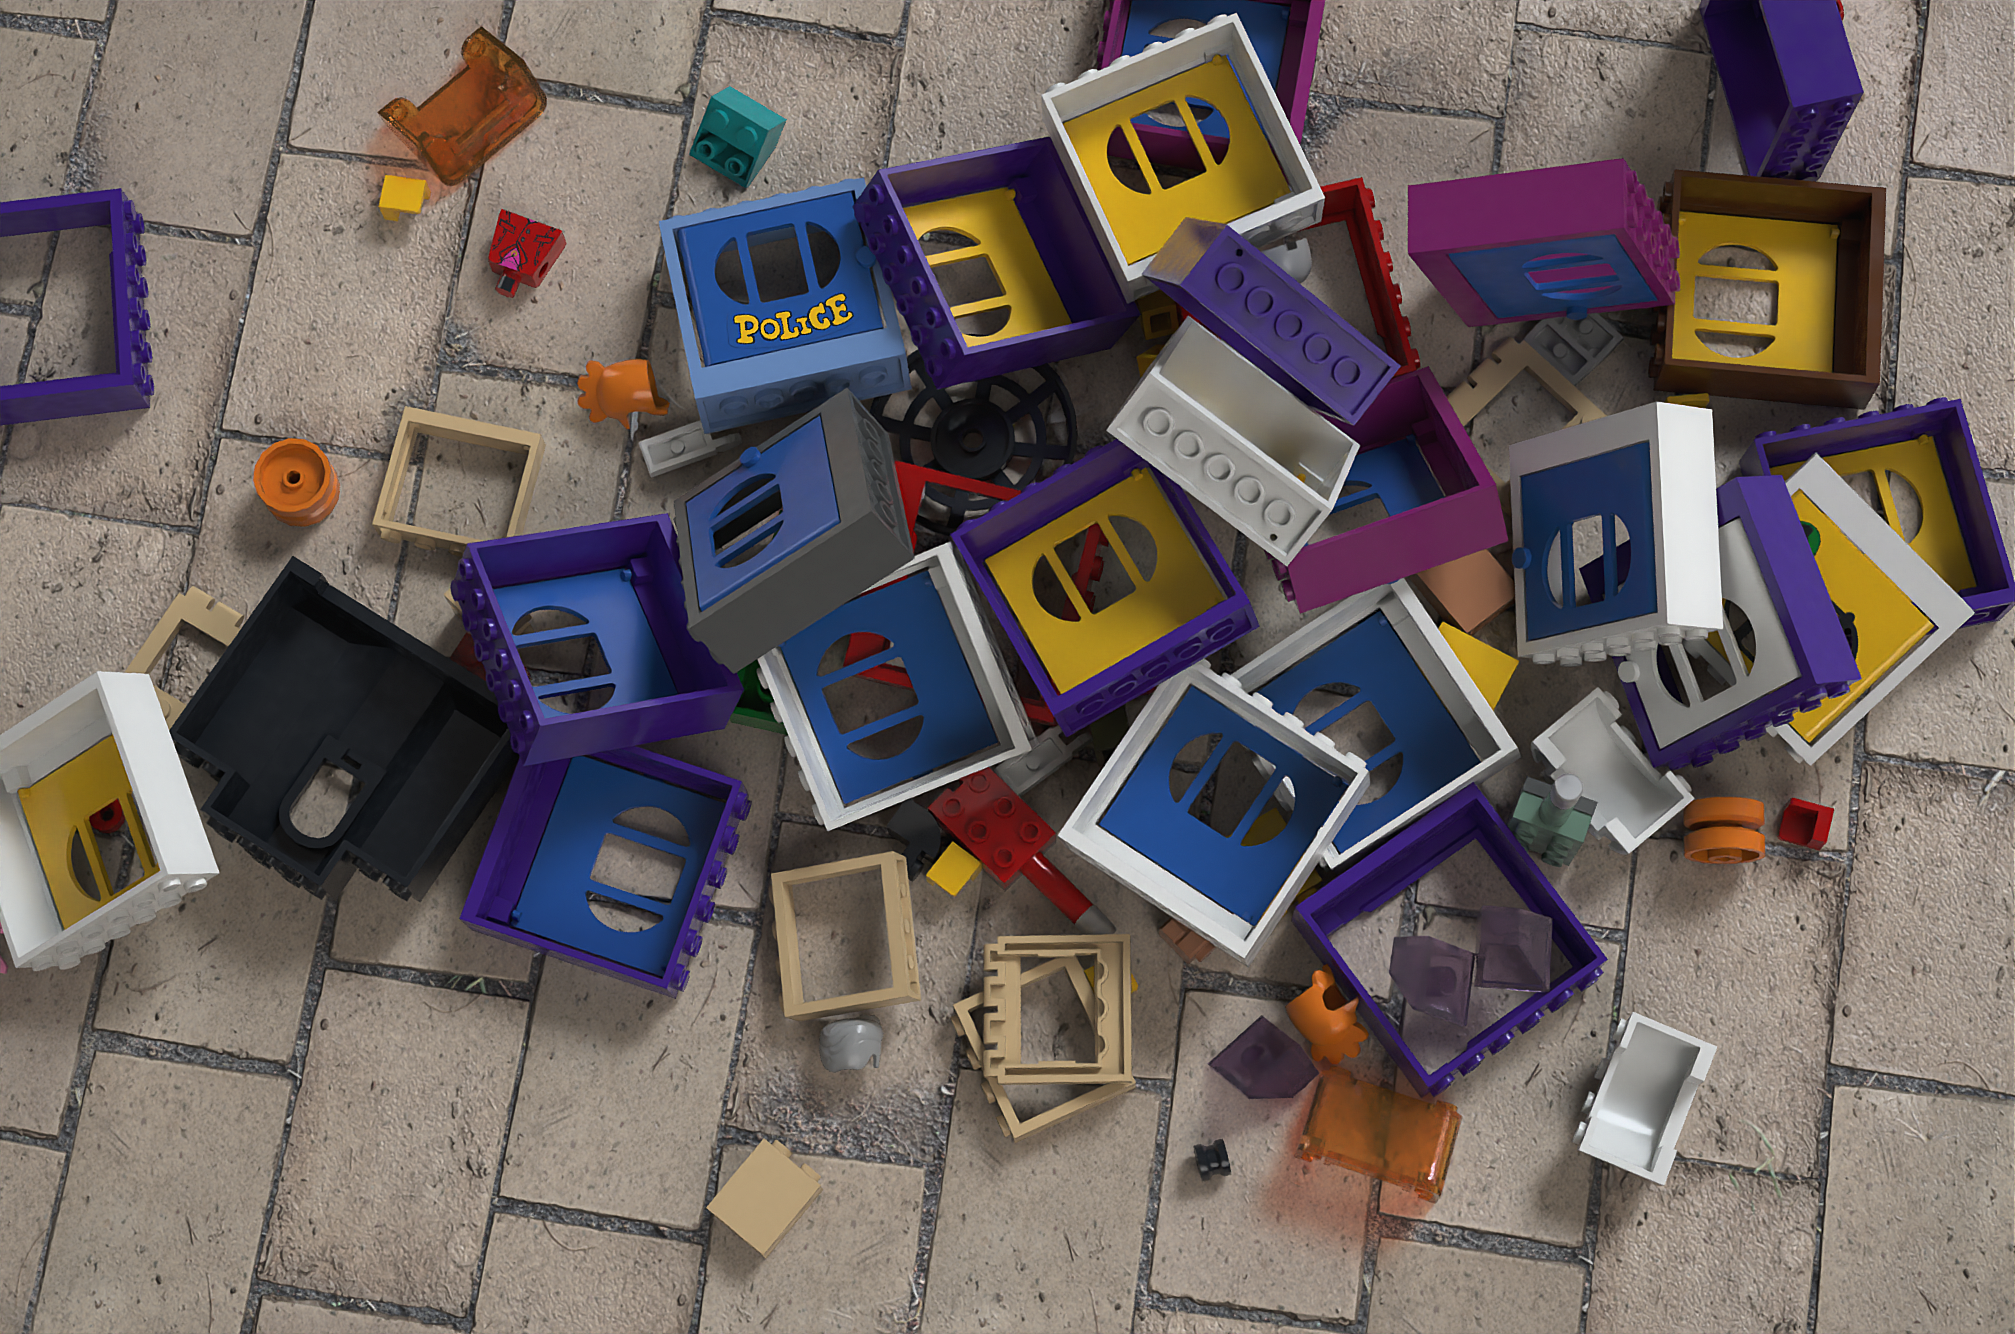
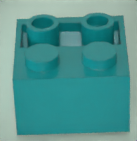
[689,86,787,188]

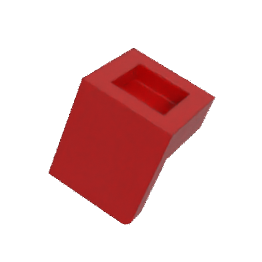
[1777,798,1834,851]

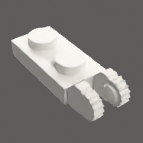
[639,420,743,478]
[994,725,1093,797]

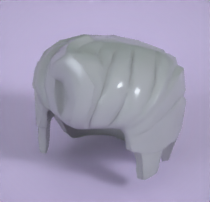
[819,1014,884,1073]

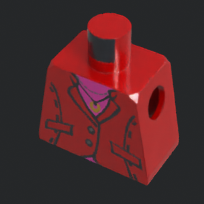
[488,209,567,298]

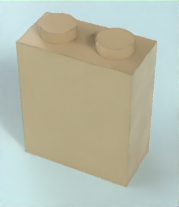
[706,1139,823,1259]

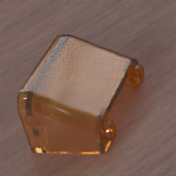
[377,26,547,186]
[1294,1066,1463,1204]

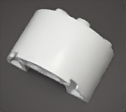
[1531,687,1695,855]
[1572,1012,1717,1186]

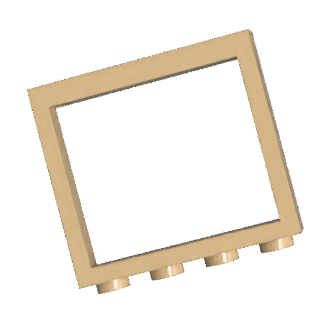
[372,406,546,557]
[769,851,921,1022]
[950,956,1136,1143]

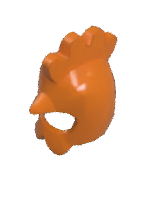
[577,359,670,429]
[1285,964,1369,1064]

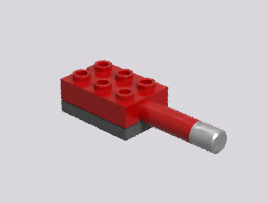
[928,767,1117,935]

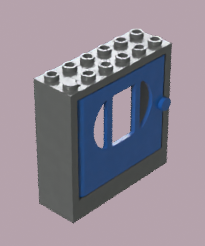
[673,388,915,674]

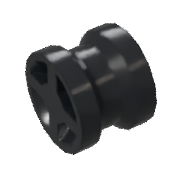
[1193,1139,1231,1182]

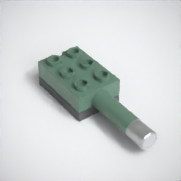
[1506,773,1598,867]

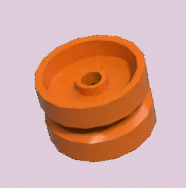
[253,438,340,527]
[1683,797,1765,864]

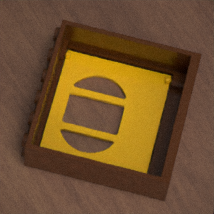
[1648,169,1886,410]

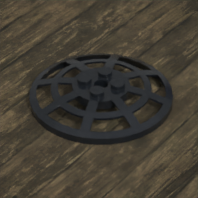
[869,334,1078,536]

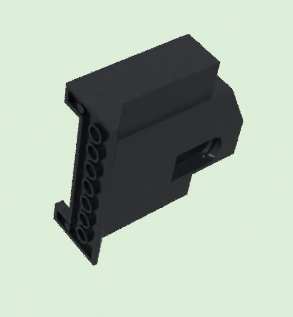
[169,556,520,902]

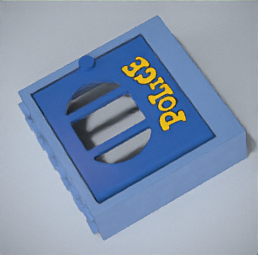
[658,177,912,434]

